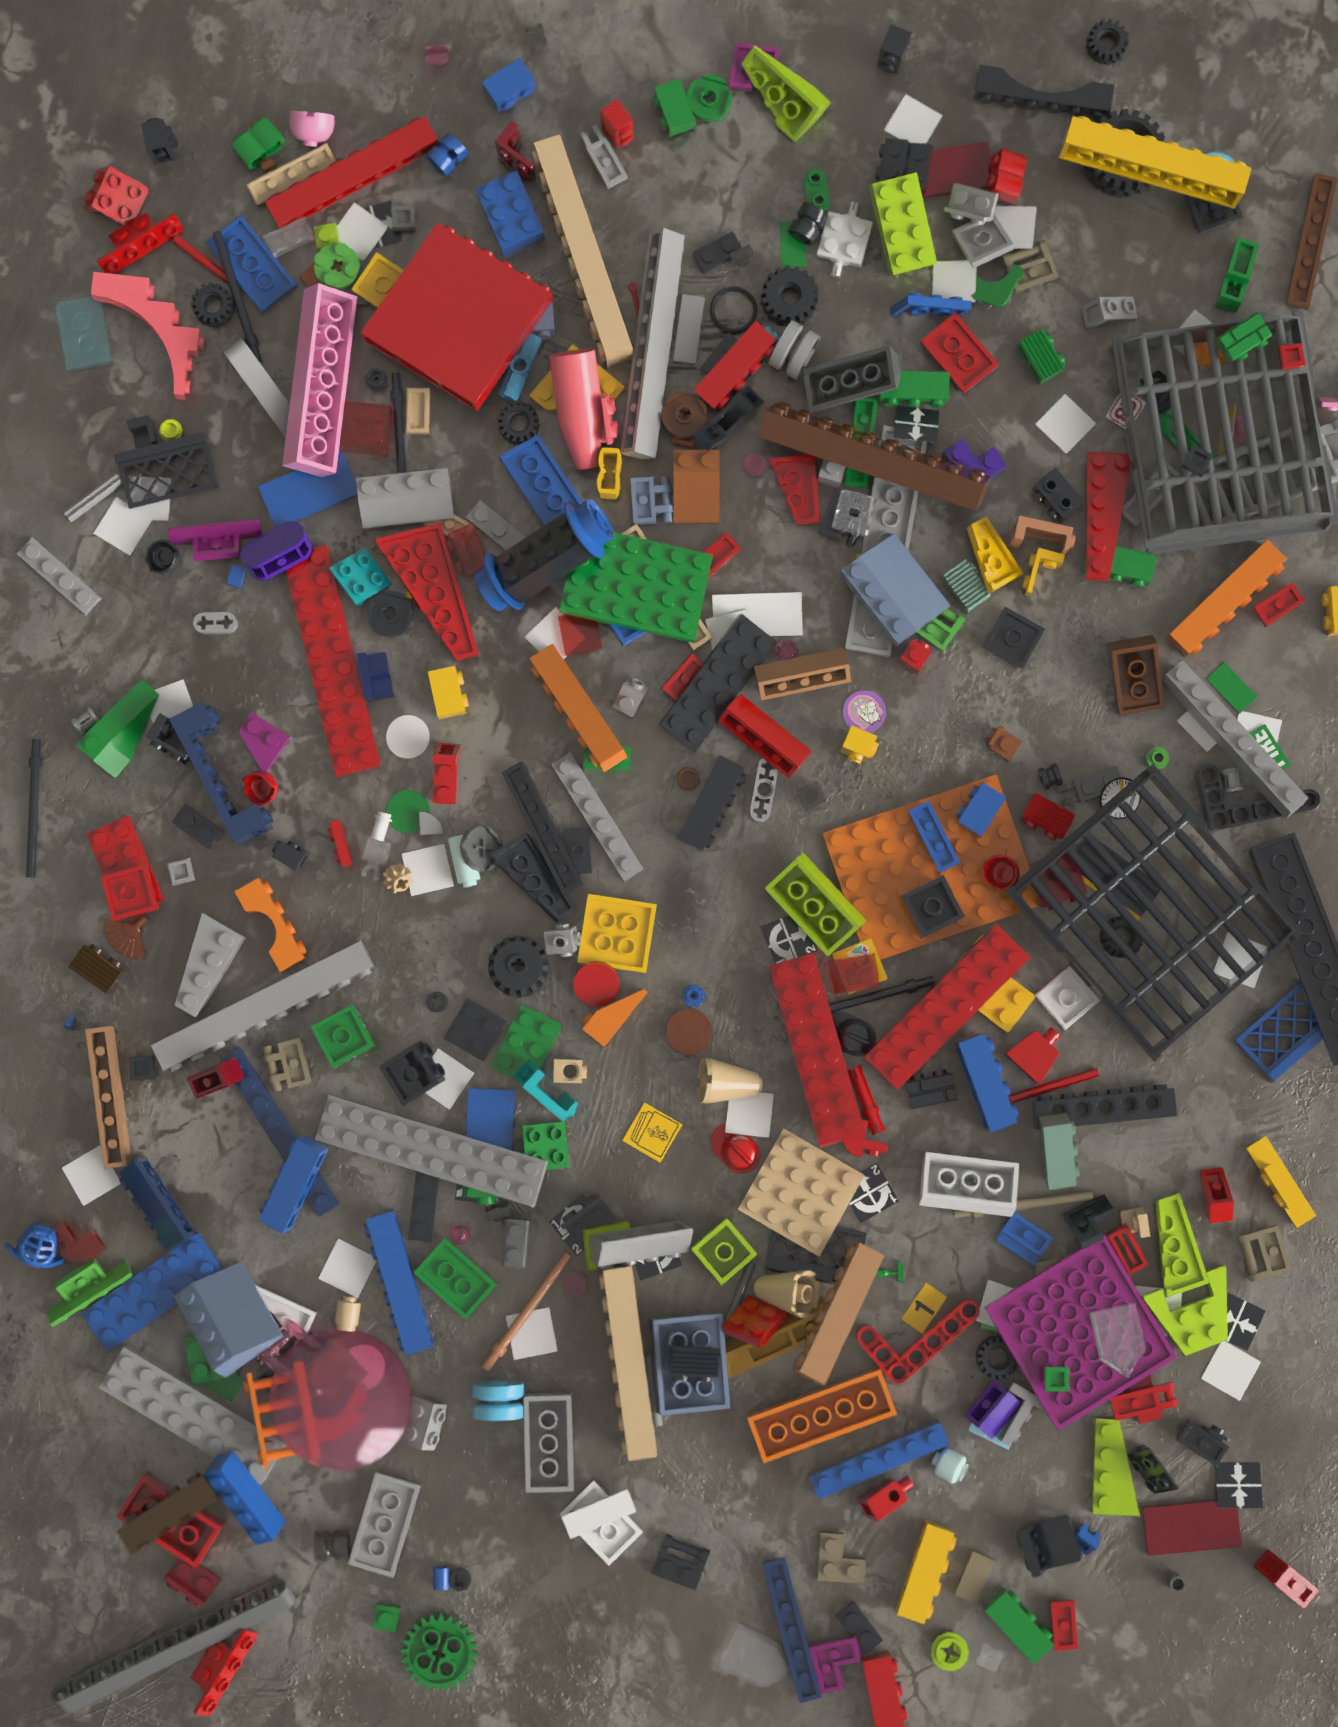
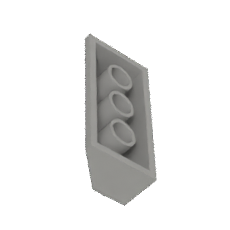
[356,468,454,529]
[589,1220,693,1269]

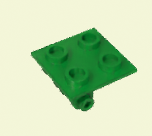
[521,1121,569,1170]

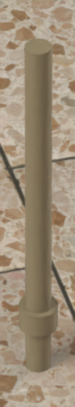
[953,1191,1093,1218]

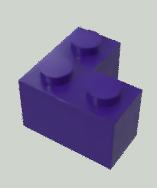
[941,439,1006,480]

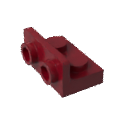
[164,1558,221,1607]

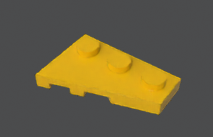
[967,516,1024,594]

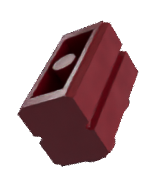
[187,1057,244,1099]

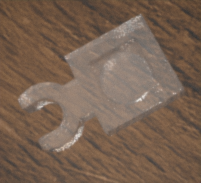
[362,837,392,881]

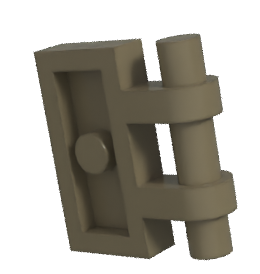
[262,1038,312,1093]

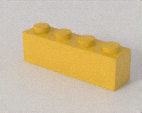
[895,1520,956,1624]

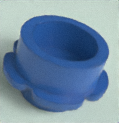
[682,984,705,1007]

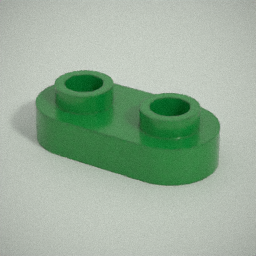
[804,168,830,212]

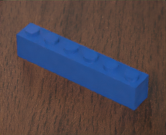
[364,1210,434,1355]
[808,1419,950,1499]

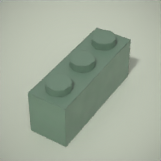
[1039,1113,1080,1190]

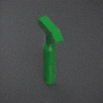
[874,1260,904,1283]

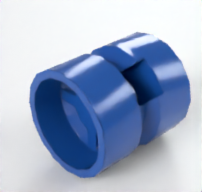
[425,133,468,177]

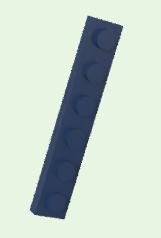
[762,1556,822,1704]

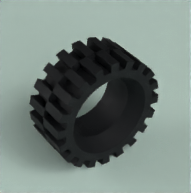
[1083,109,1165,198]

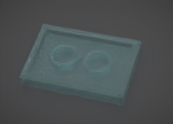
[55,297,113,371]

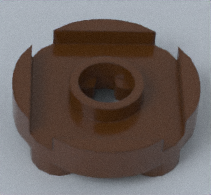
[662,392,707,439]

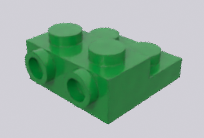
[184,1335,242,1384]

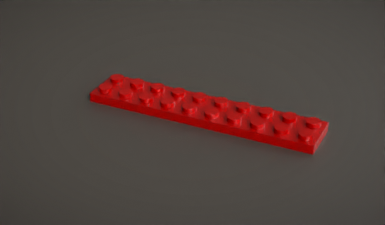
[286,545,381,777]

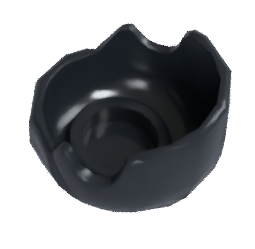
[145,539,180,575]

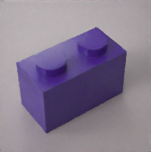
[964,1380,1022,1439]

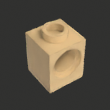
[553,1059,587,1083]

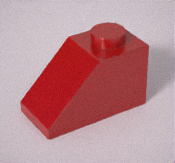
[1199,1167,1234,1223]

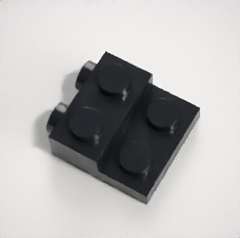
[876,138,933,191]
[379,1040,446,1106]

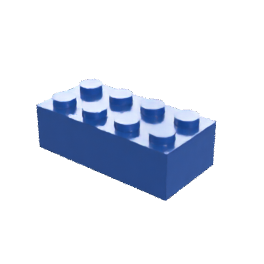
[954,1034,1019,1132]

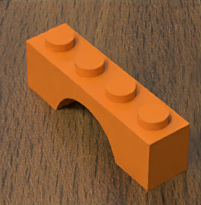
[234,878,307,973]

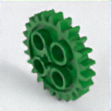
[401,1612,478,1692]

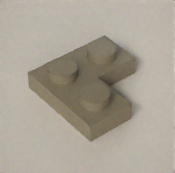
[817,1531,866,1584]

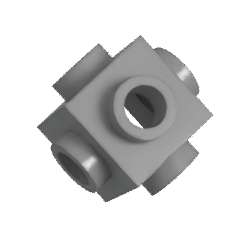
[544,923,581,957]

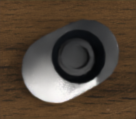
[831,1012,876,1057]

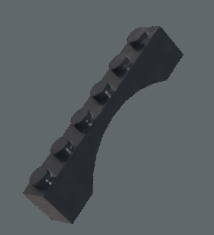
[973,65,1114,120]

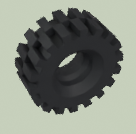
[761,265,819,327]

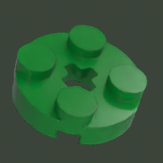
[687,75,732,122]

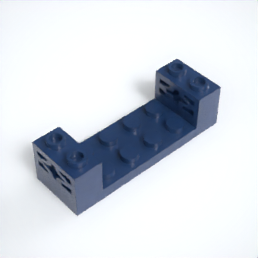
[169,702,274,846]

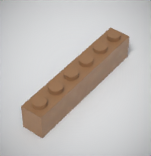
[85,1026,132,1169]
[794,1243,884,1385]

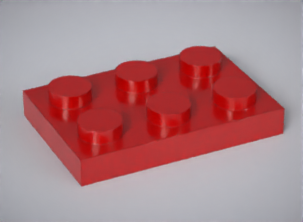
[920,312,999,394]

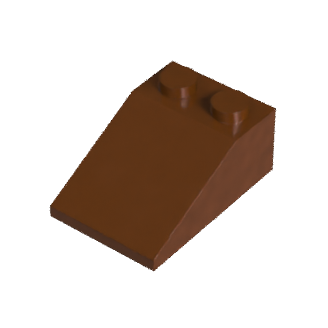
[1107,635,1165,716]

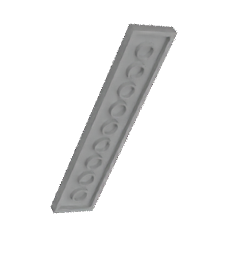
[844,426,927,658]
[315,1095,548,1207]

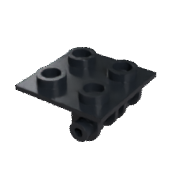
[1127,1444,1179,1494]

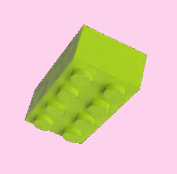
[868,172,937,275]
[765,853,867,956]

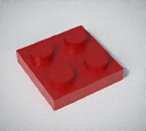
[101,864,159,922]
[722,1295,788,1348]

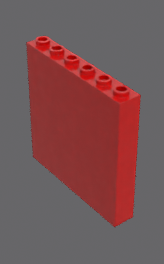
[361,223,553,411]

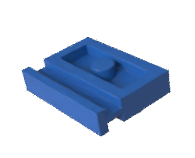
[995,1212,1053,1266]

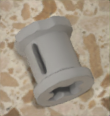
[71,706,100,736]
[1220,767,1244,794]

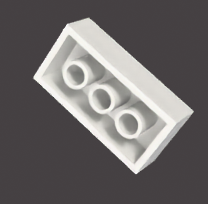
[919,1152,1019,1217]

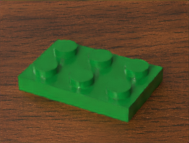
[490,1005,563,1079]
[414,1237,497,1320]

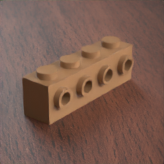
[754,648,851,701]

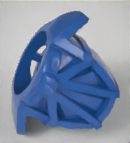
[4,1221,65,1268]

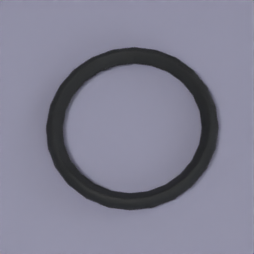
[710,286,758,334]

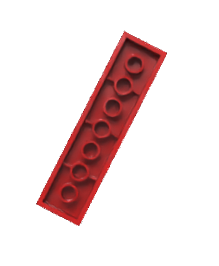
[864,923,1031,1090]
[769,953,866,1148]

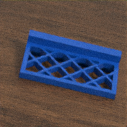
[1235,983,1323,1083]

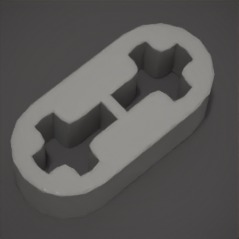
[193,612,238,635]

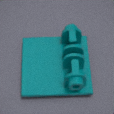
[329,548,392,607]

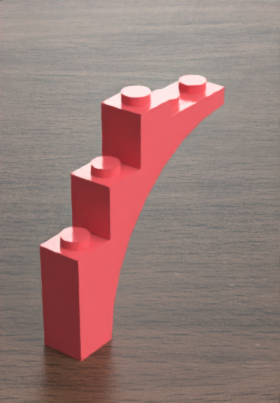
[91,272,205,400]

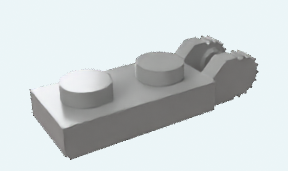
[579,124,627,189]

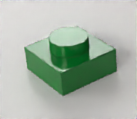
[1044,1366,1069,1391]
[373,1603,401,1632]

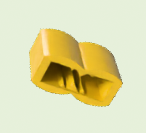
[597,448,622,500]

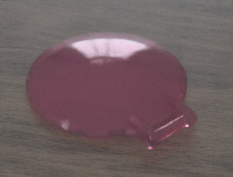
[259,1320,411,1470]

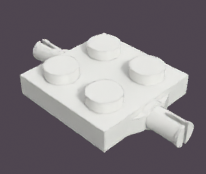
[817,202,873,278]

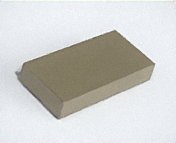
[954,1550,995,1604]

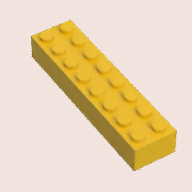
[1059,116,1251,208]

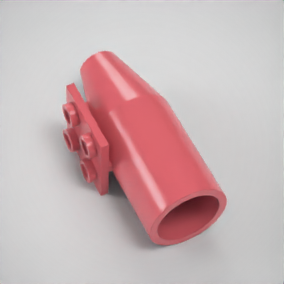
[549,349,619,469]

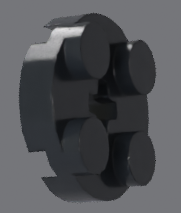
[367,591,413,637]

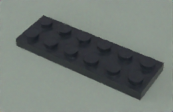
[659,614,777,752]

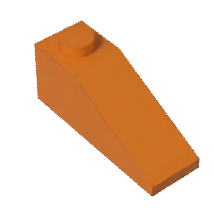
[582,989,648,1047]

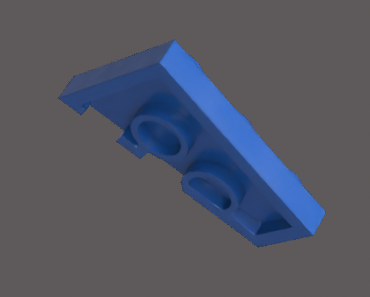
[890,293,971,316]

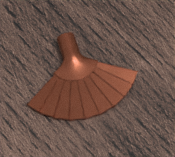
[104,914,149,959]

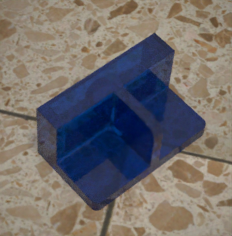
[357,652,394,702]

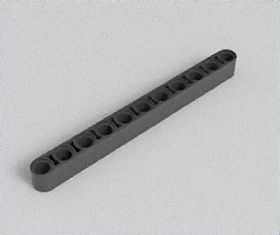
[50,1579,295,1714]

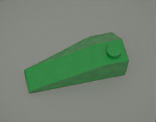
[76,679,159,778]

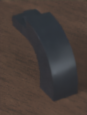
[692,386,764,451]

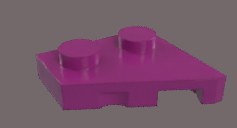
[239,712,290,772]

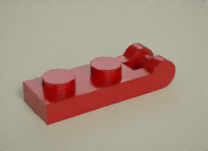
[1109,1382,1179,1421]

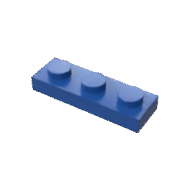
[908,801,960,873]

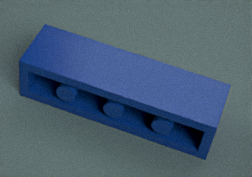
[259,1135,329,1234]
[203,1450,285,1545]

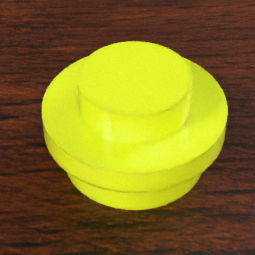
[159,419,183,441]

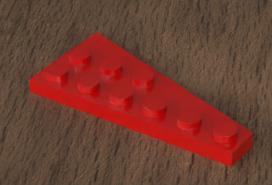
[374,523,479,662]

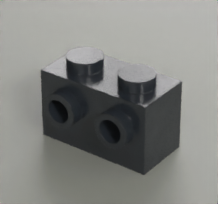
[141,118,178,165]
[1032,467,1085,524]

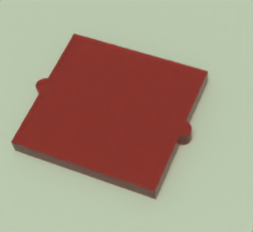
[558,614,602,656]

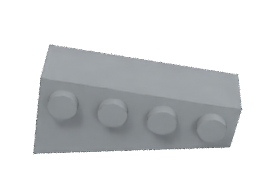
[175,913,246,1017]

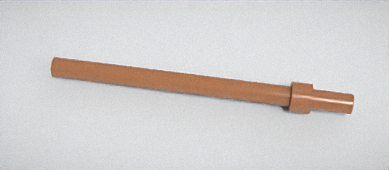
[481,1252,572,1371]

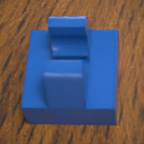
[1075,1523,1101,1555]

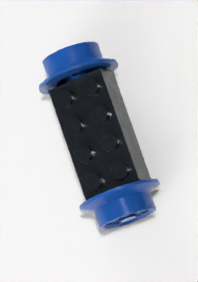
[474,499,614,611]

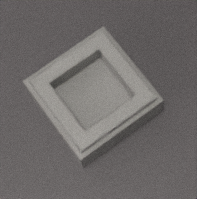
[167,858,196,886]

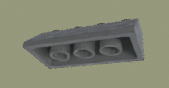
[803,345,901,413]

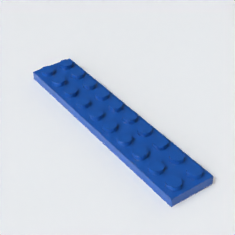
[499,434,646,647]

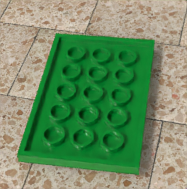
[559,532,713,643]

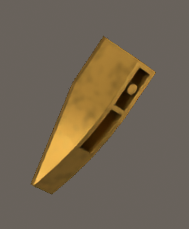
[725,1294,825,1378]

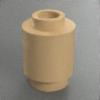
[335,1296,361,1331]

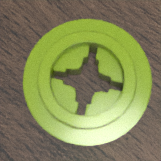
[931,1632,969,1671]

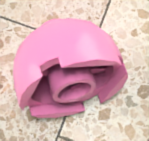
[289,111,335,147]

